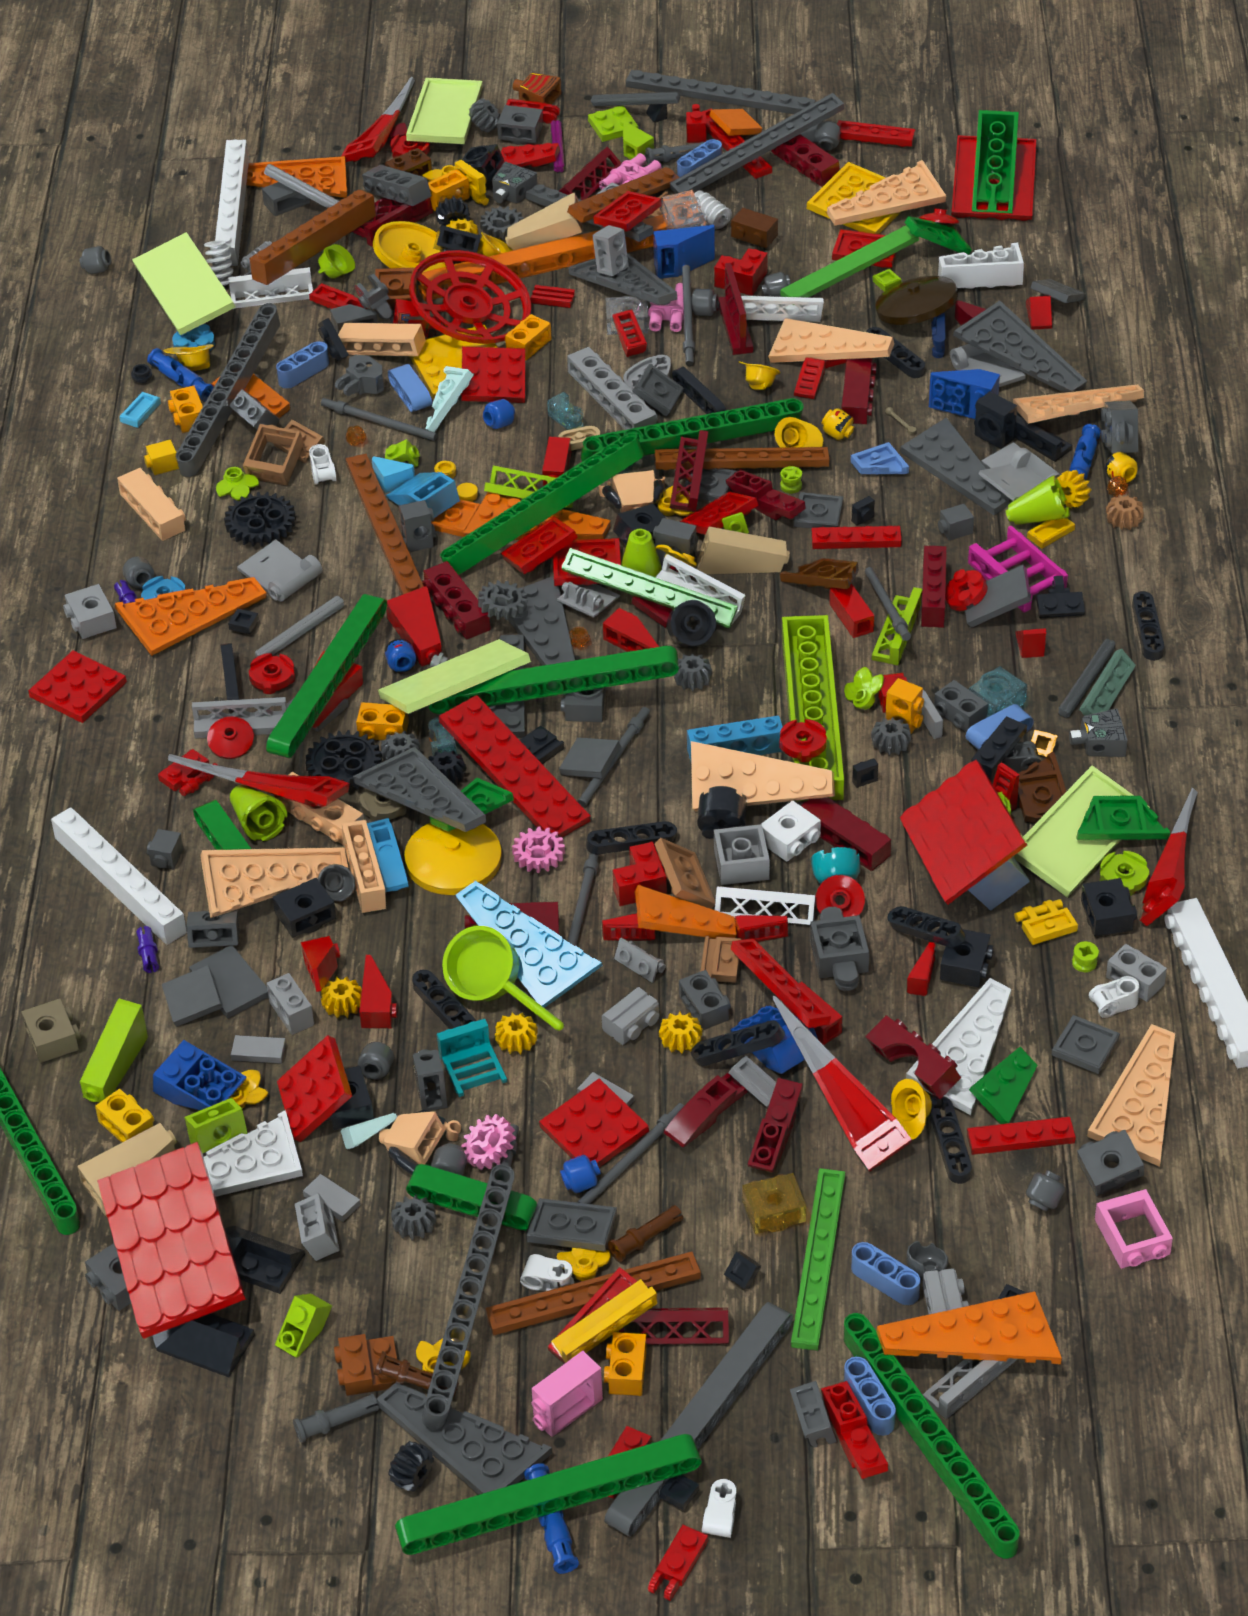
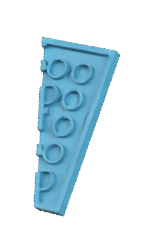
[456,881,603,1008]

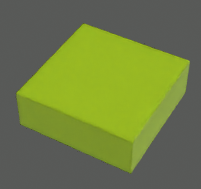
[873,269,901,292]

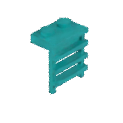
[437,1019,507,1097]

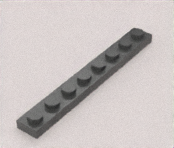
[525,184,654,242]

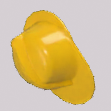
[477,232,513,257]
[163,344,214,371]
[738,362,781,390]
[774,417,823,448]
[891,1079,932,1140]

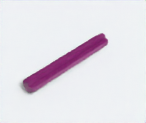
[551,120,565,172]

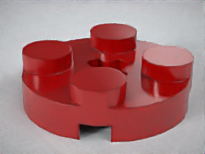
[391,132,430,158]
[945,569,988,611]
[249,653,295,694]
[779,719,827,763]

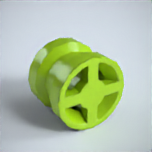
[780,466,802,494]
[1072,941,1099,972]

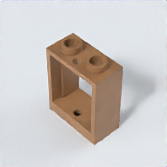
[243,424,304,486]

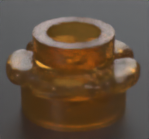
[346,425,366,446]
[1107,476,1128,497]
[569,627,590,648]

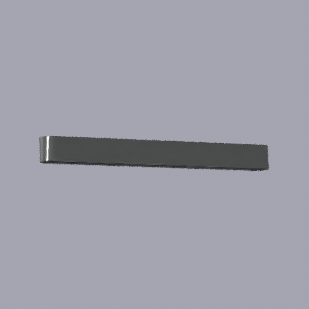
[176,303,280,477]
[422,1164,514,1430]
[604,1302,793,1537]

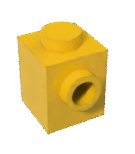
[144,440,179,475]

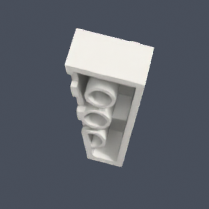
[938,242,1024,289]

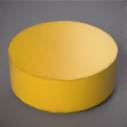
[434,461,456,479]
[457,483,478,502]

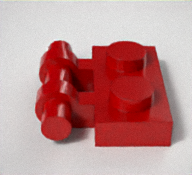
[158,749,218,796]

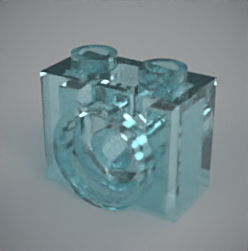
[968,666,1027,717]

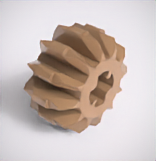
[1106,494,1144,530]

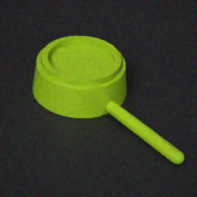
[442,926,564,1031]

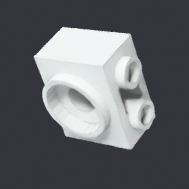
[762,800,821,862]

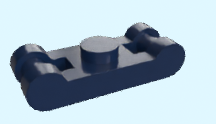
[931,312,945,358]

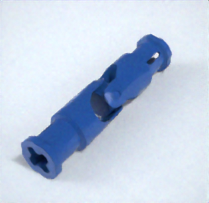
[147,348,214,402]
[1069,424,1101,480]
[524,1463,579,1574]

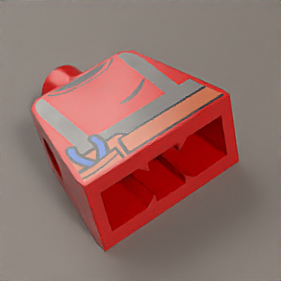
[393,299,441,339]

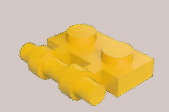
[455,160,489,205]
[1014,899,1078,945]

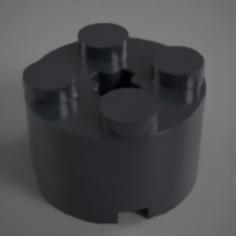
[667,600,716,648]
[697,786,747,839]

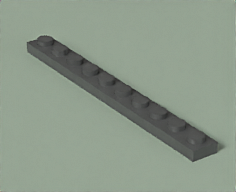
[626,70,816,114]
[670,93,844,199]

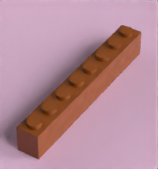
[249,190,376,285]

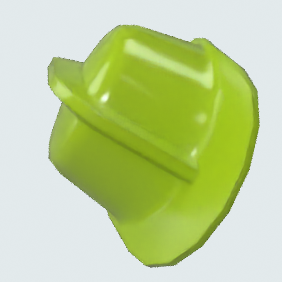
[318,244,355,279]

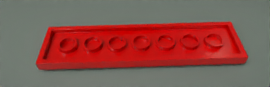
[439,695,591,838]

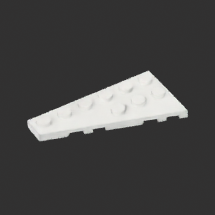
[906,978,1011,1115]
[203,1110,303,1197]

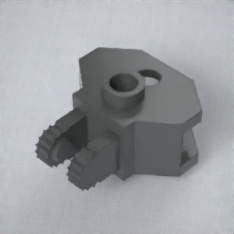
[353,274,392,319]
[335,355,384,396]

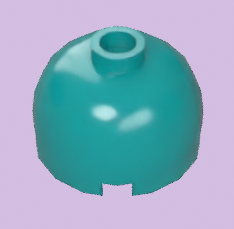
[811,847,861,884]

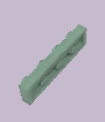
[1079,649,1136,716]

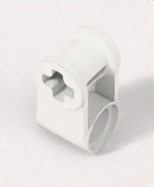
[309,444,336,485]
[1088,976,1139,1018]
[520,1254,574,1292]
[702,1479,736,1538]

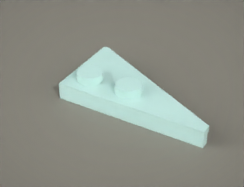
[425,366,473,432]

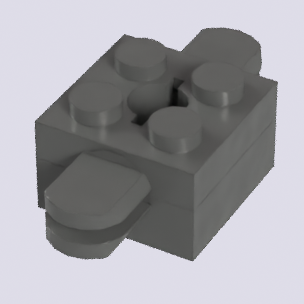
[1101,401,1138,453]
[810,907,869,991]

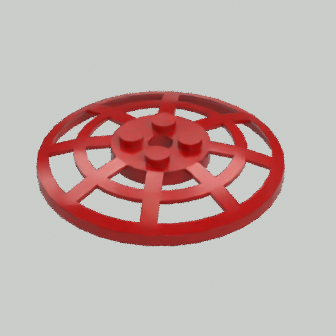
[409,250,531,344]

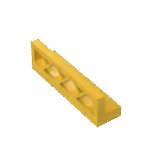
[551,1279,657,1363]

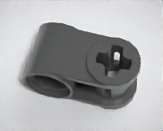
[1003,741,1041,773]

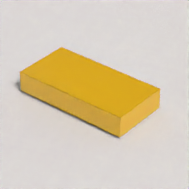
[1027,518,1075,549]

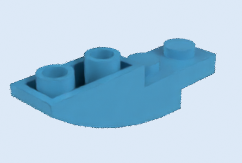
[367,818,409,892]

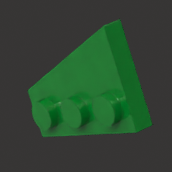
[904,216,972,255]
[430,778,514,832]
[969,1046,1038,1124]

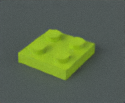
[588,105,638,142]

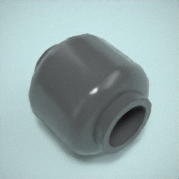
[814,121,841,151]
[79,246,111,274]
[761,272,791,297]
[691,289,719,316]
[123,556,154,589]
[358,1042,394,1080]
[431,1143,467,1176]
[1026,1170,1065,1211]

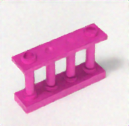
[968,526,1068,613]

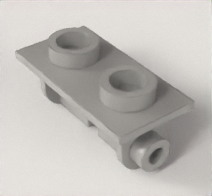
[614,937,666,983]

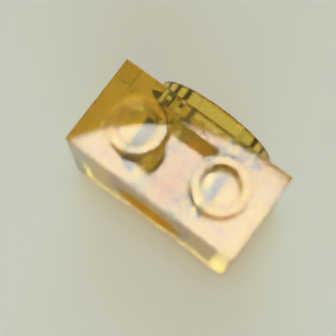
[742,1173,806,1234]

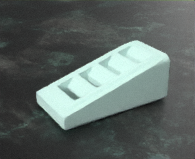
[341,1113,397,1149]

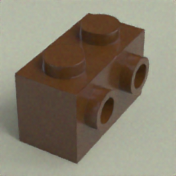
[385,148,432,177]
[731,207,778,248]

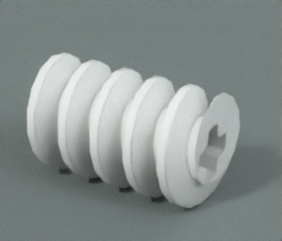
[688,190,732,229]
[204,241,233,285]

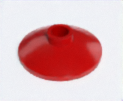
[919,208,960,224]
[207,716,254,759]
[815,875,865,917]

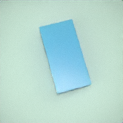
[119,392,161,428]

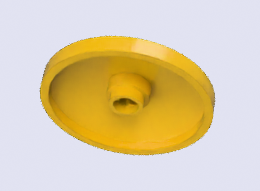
[373,221,446,272]
[404,823,502,895]

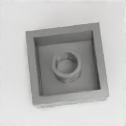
[714,824,770,885]

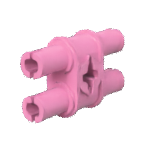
[599,153,661,190]
[648,283,684,332]

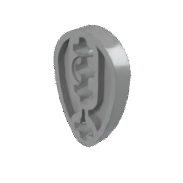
[623,355,671,398]

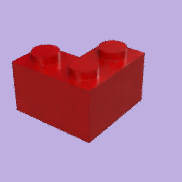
[714,248,768,296]
[612,842,667,906]

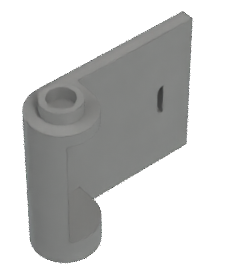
[950,344,1025,387]
[979,448,1061,501]
[237,540,322,602]

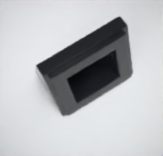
[646,104,667,122]

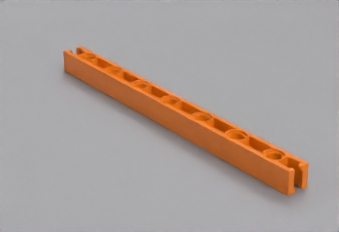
[418,207,702,301]

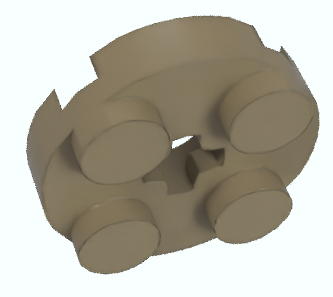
[360,788,407,822]

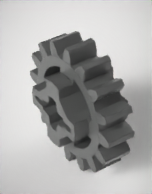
[480,206,524,240]
[478,580,527,620]

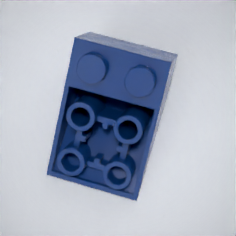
[653,225,715,279]
[929,369,1000,419]
[730,1006,818,1074]
[153,1040,247,1110]

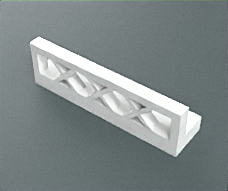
[228,267,313,309]
[741,296,824,322]
[656,554,745,625]
[715,887,816,925]

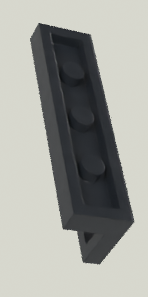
[1015,412,1072,462]

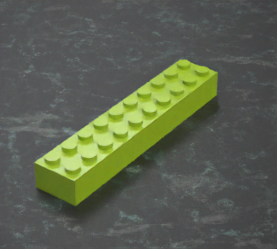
[782,615,844,802]

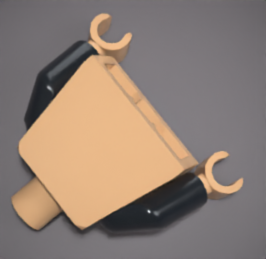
[598,470,665,513]
[379,1110,461,1176]

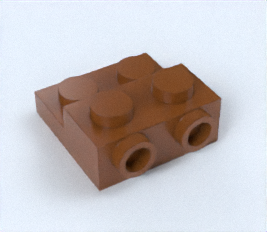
[375,268,417,310]
[334,1334,401,1396]

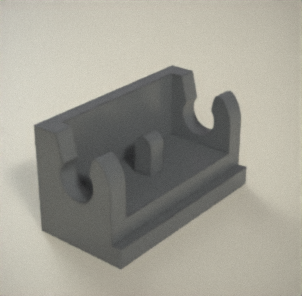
[790,1381,837,1447]

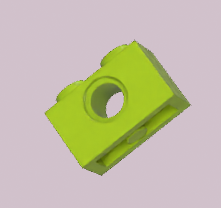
[184,1098,248,1154]

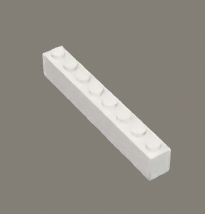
[215,140,249,266]
[51,807,187,945]
[1164,898,1248,1069]

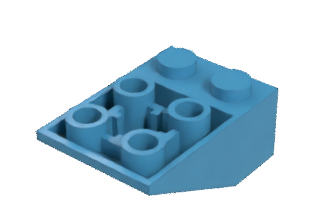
[386,472,460,518]

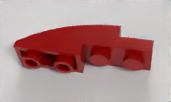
[821,1381,888,1479]

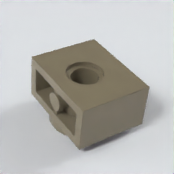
[21,999,81,1063]

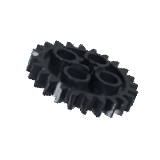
[224,492,296,547]
[305,730,382,792]

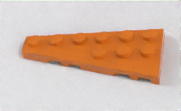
[876,1291,1062,1364]

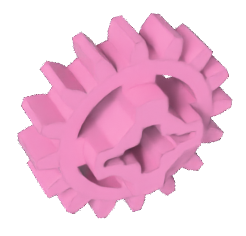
[512,827,565,873]
[461,1114,516,1170]

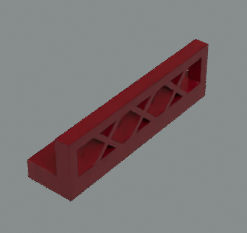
[559,146,622,200]
[670,430,708,512]
[619,1307,729,1344]

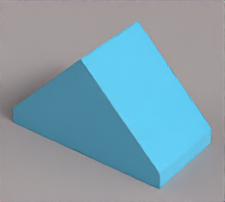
[372,456,415,493]

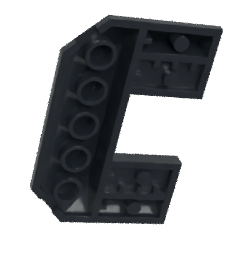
[152,1226,305,1377]

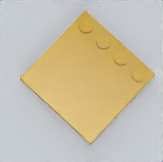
[806,162,902,234]
[409,325,498,401]

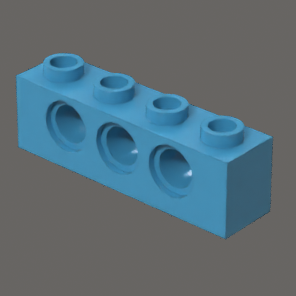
[687,715,783,761]

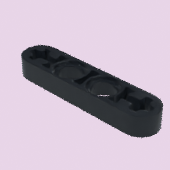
[866,327,925,378]
[672,367,726,414]
[1132,591,1164,661]
[220,643,239,712]
[586,821,677,855]
[887,906,966,947]
[412,970,476,1029]
[691,1020,785,1066]
[929,1096,972,1184]

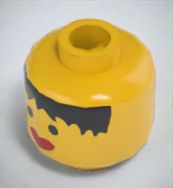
[821,408,855,440]
[1105,452,1138,484]

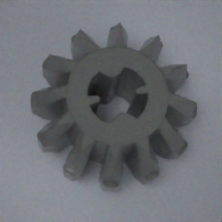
[469,98,501,133]
[674,653,712,692]
[871,717,911,756]
[381,731,421,761]
[391,1194,437,1241]

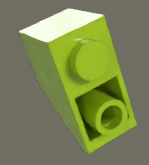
[623,122,654,160]
[275,1293,332,1357]

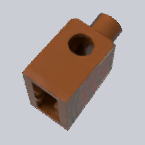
[513,73,561,104]

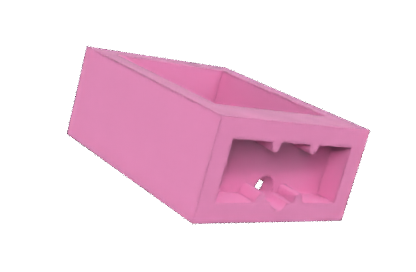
[1095,1189,1173,1269]
[531,1351,603,1437]

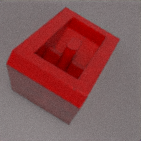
[1026,296,1052,330]
[1016,628,1046,658]

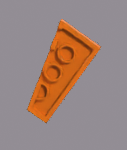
[211,374,290,418]
[635,885,736,939]

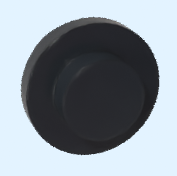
[131,364,152,383]

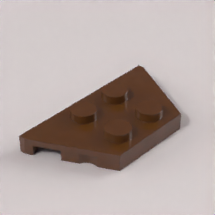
[779,558,859,589]
[1018,752,1067,823]

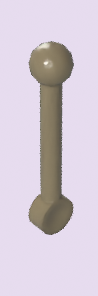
[885,407,916,435]

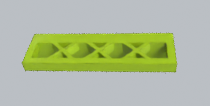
[484,465,573,508]
[872,587,923,666]

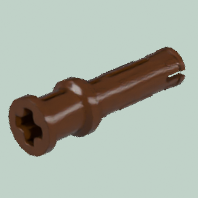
[608,1205,683,1262]
[374,1351,459,1399]

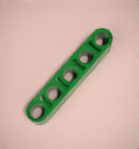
[193,800,251,850]
[406,1164,537,1230]

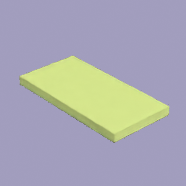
[406,78,483,144]
[132,232,235,335]
[378,639,531,714]
[1014,766,1150,898]

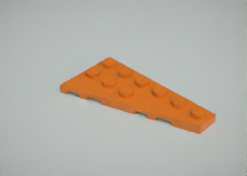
[246,156,347,198]
[463,492,611,540]
[115,577,266,656]

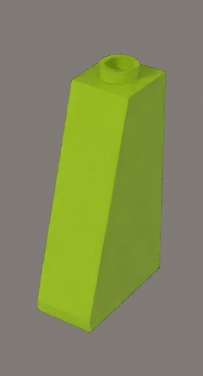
[80,998,148,1103]

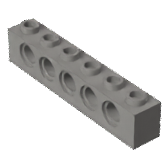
[567,347,658,430]

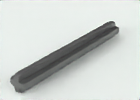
[591,92,680,106]
[1058,639,1116,718]

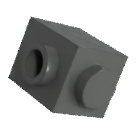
[938,504,974,541]
[147,829,183,870]

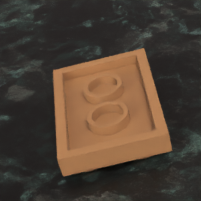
[655,838,716,909]

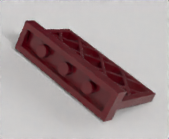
[352,197,433,247]
[719,263,753,355]

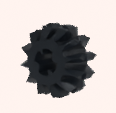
[435,196,470,226]
[428,749,466,786]
[388,1441,434,1492]

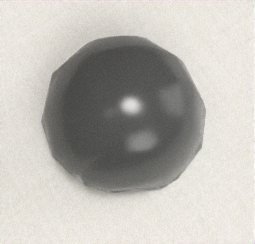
[317,864,355,902]
[906,1241,948,1279]

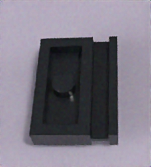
[520,725,564,764]

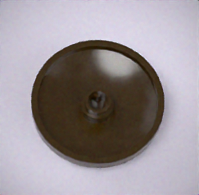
[875,276,958,325]

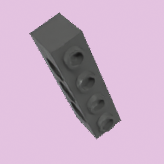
[362,165,432,206]

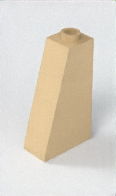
[505,193,582,250]
[697,527,790,574]
[77,1123,177,1216]

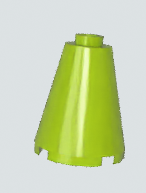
[1006,475,1070,525]
[621,529,662,577]
[230,784,287,841]

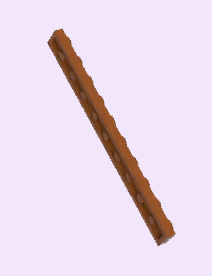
[345,454,424,595]

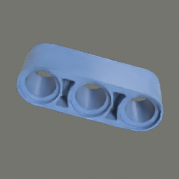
[677,139,722,177]
[276,341,329,388]
[388,364,432,412]
[965,704,1034,750]
[851,1242,920,1305]
[844,1357,896,1436]

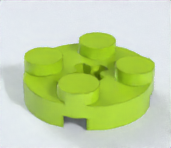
[1100,851,1149,896]

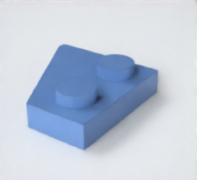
[851,442,909,474]

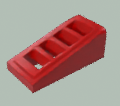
[612,309,647,357]
[794,358,825,399]
[993,762,1020,812]
[602,913,655,941]
[735,915,788,942]
[907,942,936,996]

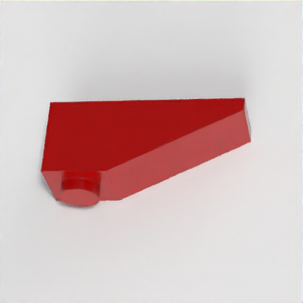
[603,608,659,652]
[301,936,340,992]
[359,955,397,1029]

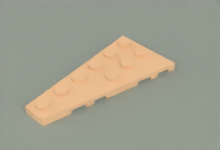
[827,160,946,226]
[769,318,894,363]
[1013,384,1144,424]
[691,741,835,812]
[200,848,348,918]
[1087,1024,1175,1167]

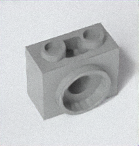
[63,584,117,639]

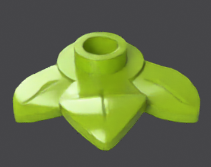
[216,467,259,500]
[844,667,884,710]

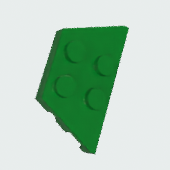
[1076,796,1170,840]

